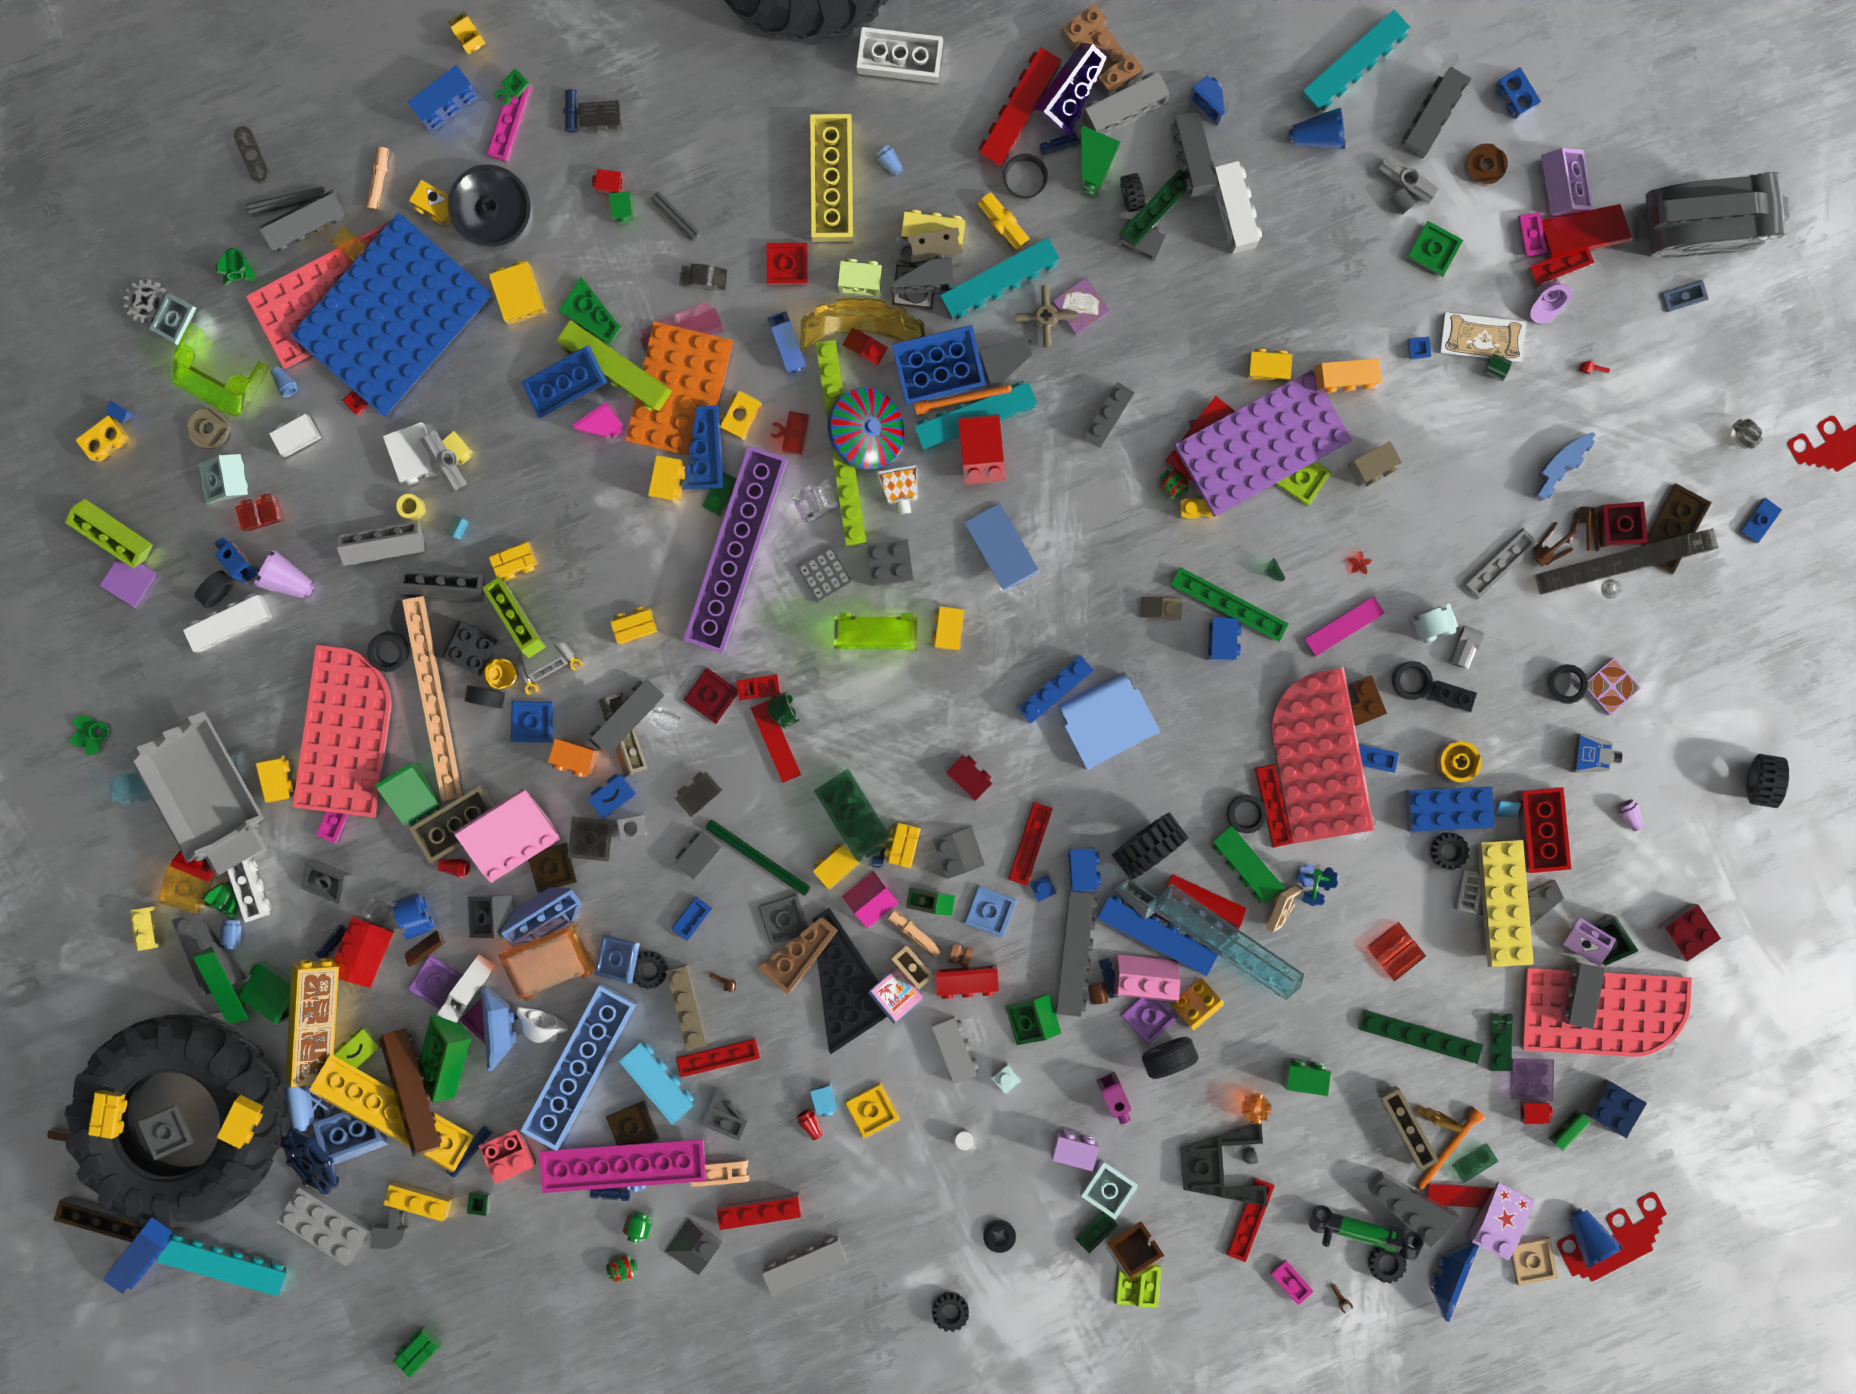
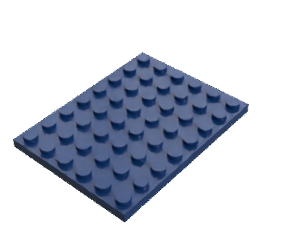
[291,212,493,417]

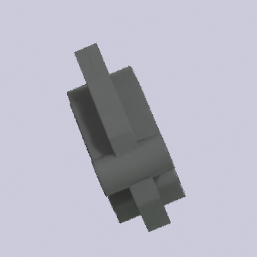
[1634,172,1790,258]

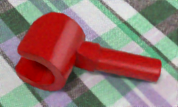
[1579,361,1610,374]

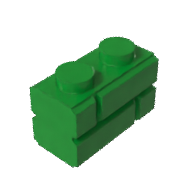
[393,1328,442,1378]

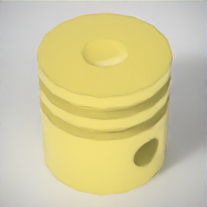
[396,494,425,520]

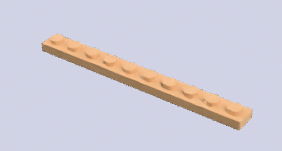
[402,596,463,802]

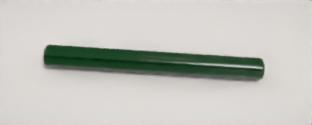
[706,820,811,896]

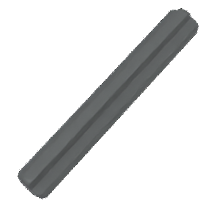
[246,186,326,215]

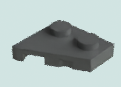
[702,1087,747,1141]

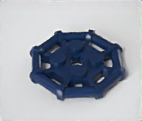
[280,1128,339,1195]

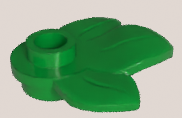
[69,716,109,756]

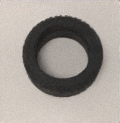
[1142,1037,1199,1079]

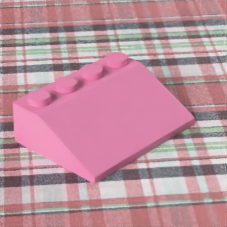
[454,788,560,883]

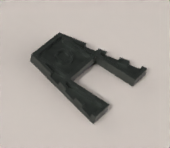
[1180,1122,1267,1206]

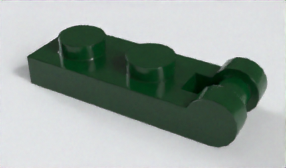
[1489,1013,1513,1071]

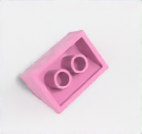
[1113,954,1180,1002]

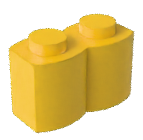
[1178,498,1219,520]

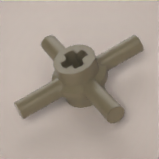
[1015,285,1077,348]

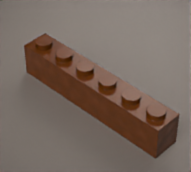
[379,1028,442,1157]

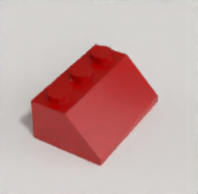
[333,915,395,988]
[935,965,999,999]

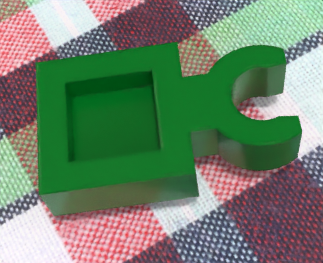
[494,68,531,106]

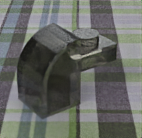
[679,264,727,291]

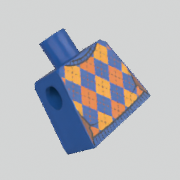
[215,537,260,584]

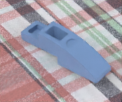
[1534,432,1596,501]

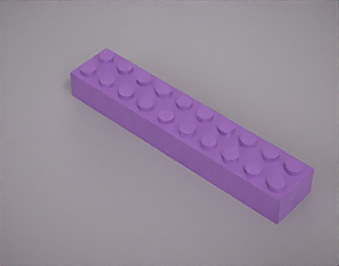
[683,445,788,654]

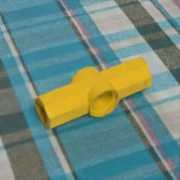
[977,192,1030,251]

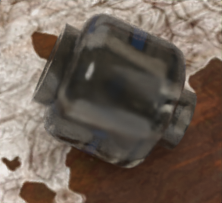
[1731,419,1763,449]

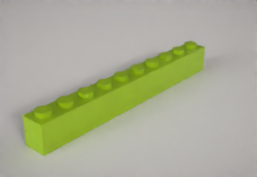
[815,340,867,547]

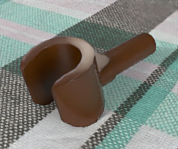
[709,972,736,992]
[1331,1284,1353,1313]

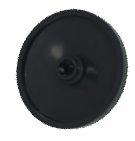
[448,164,531,248]

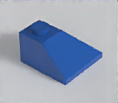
[1189,75,1225,126]

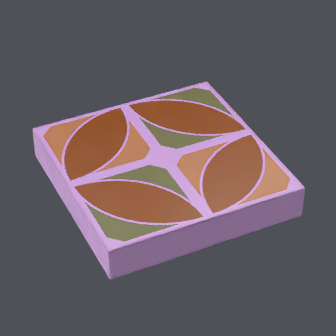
[1588,658,1641,715]

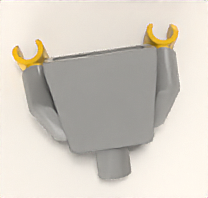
[517,634,582,695]

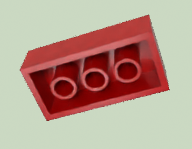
[1517,787,1572,873]

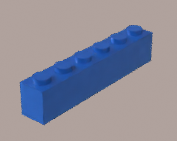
[1096,895,1218,976]
[103,1217,173,1294]

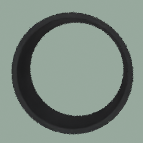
[1003,153,1048,199]

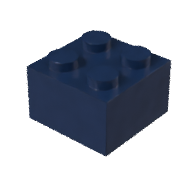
[1585,1079,1647,1139]

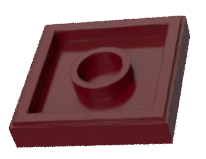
[683,667,738,724]

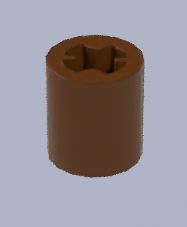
[1088,981,1109,1005]

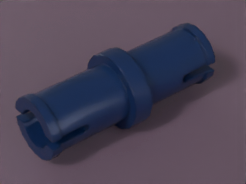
[563,89,579,133]

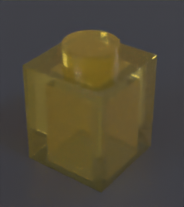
[330,226,366,261]

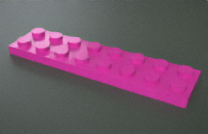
[539,1139,707,1193]

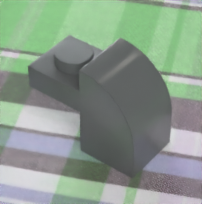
[370,1207,409,1249]

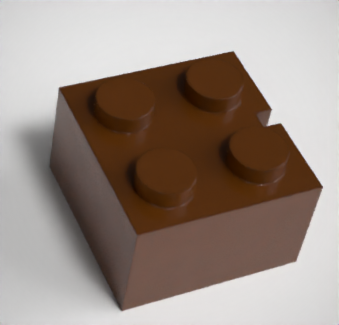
[1106,1221,1164,1283]

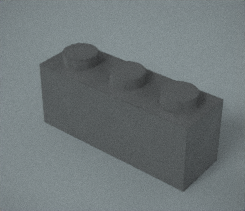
[1084,382,1135,447]
[1563,962,1605,1029]

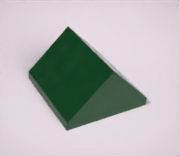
[1592,914,1638,966]

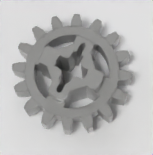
[123,279,167,324]

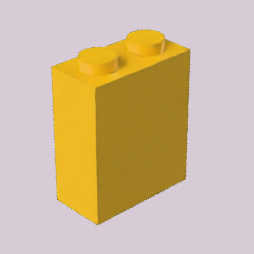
[489,260,546,324]

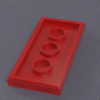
[1541,204,1632,258]
[1165,396,1235,484]

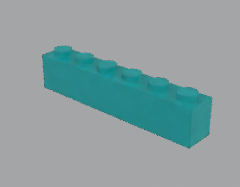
[1300,9,1410,113]
[940,237,1060,320]
[914,381,1038,451]
[157,1232,287,1296]

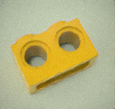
[76,415,129,462]

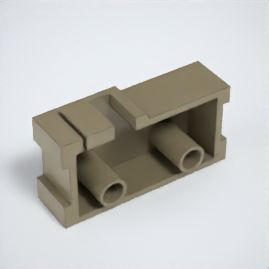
[907,228,962,264]

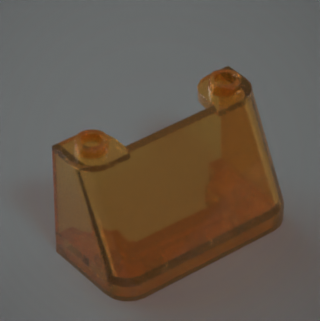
[498,922,596,1001]

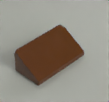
[405,930,446,967]

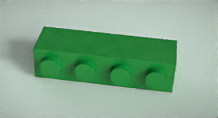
[1211,825,1285,904]

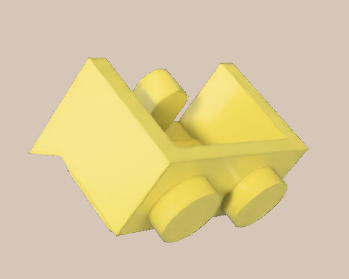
[129,906,162,951]

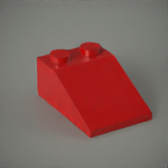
[958,414,1005,484]

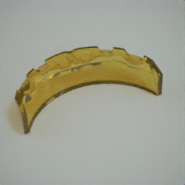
[800,298,925,351]

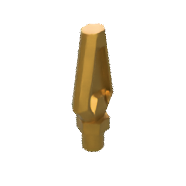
[1416,1105,1463,1133]

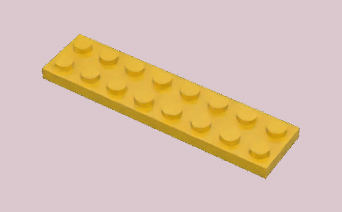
[308,1054,474,1173]

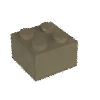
[1348,441,1402,487]

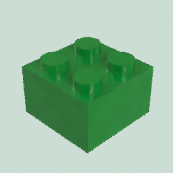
[1281,1058,1331,1096]

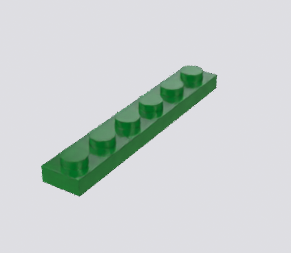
[1170,567,1289,642]

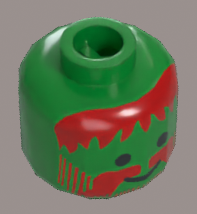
[1158,469,1189,500]
[622,1211,652,1244]
[606,1254,638,1283]

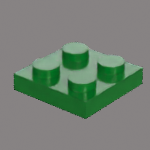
[1407,221,1463,277]

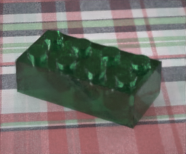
[814,769,895,862]

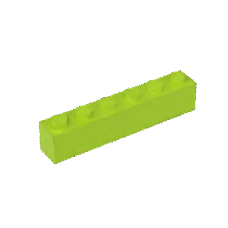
[556,320,673,411]

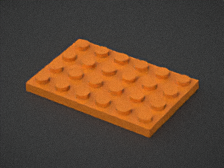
[625,321,734,456]

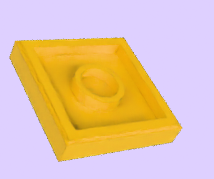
[844,1082,900,1139]

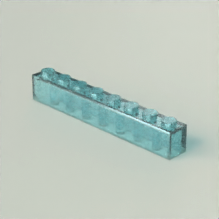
[1153,884,1304,1000]

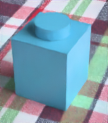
[810,1083,838,1117]

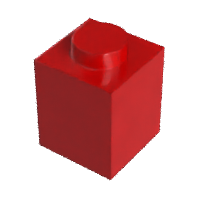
[592,169,624,195]
[1520,1100,1553,1124]

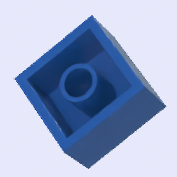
[1207,617,1241,661]
[1068,847,1101,891]

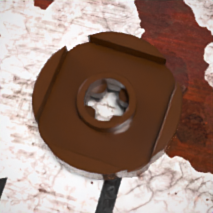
[1465,143,1508,186]

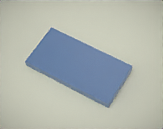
[964,503,1039,592]

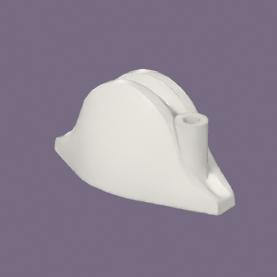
[517,1007,569,1043]

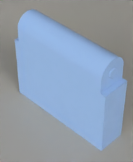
[1058,672,1160,769]

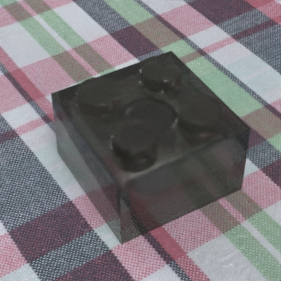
[568,816,616,861]

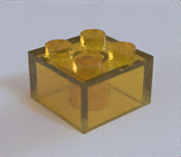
[157,863,214,914]

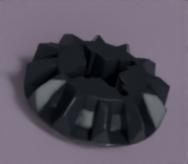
[983,1219,1016,1253]

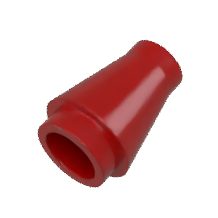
[438,858,470,879]
[796,1109,823,1141]

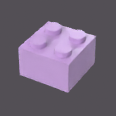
[1051,1129,1099,1171]

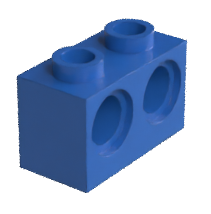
[1495,67,1541,119]

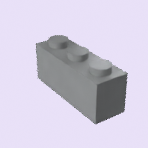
[932,1016,979,1084]

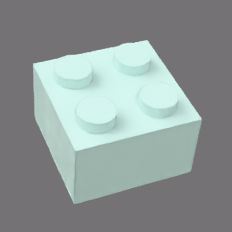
[1080,1158,1138,1220]

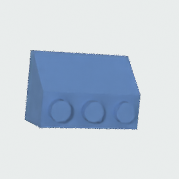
[313,1112,389,1165]

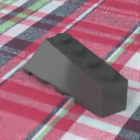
[171,911,247,996]

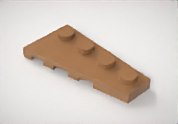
[757,917,838,994]

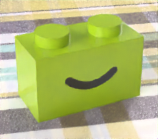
[334,1027,381,1069]

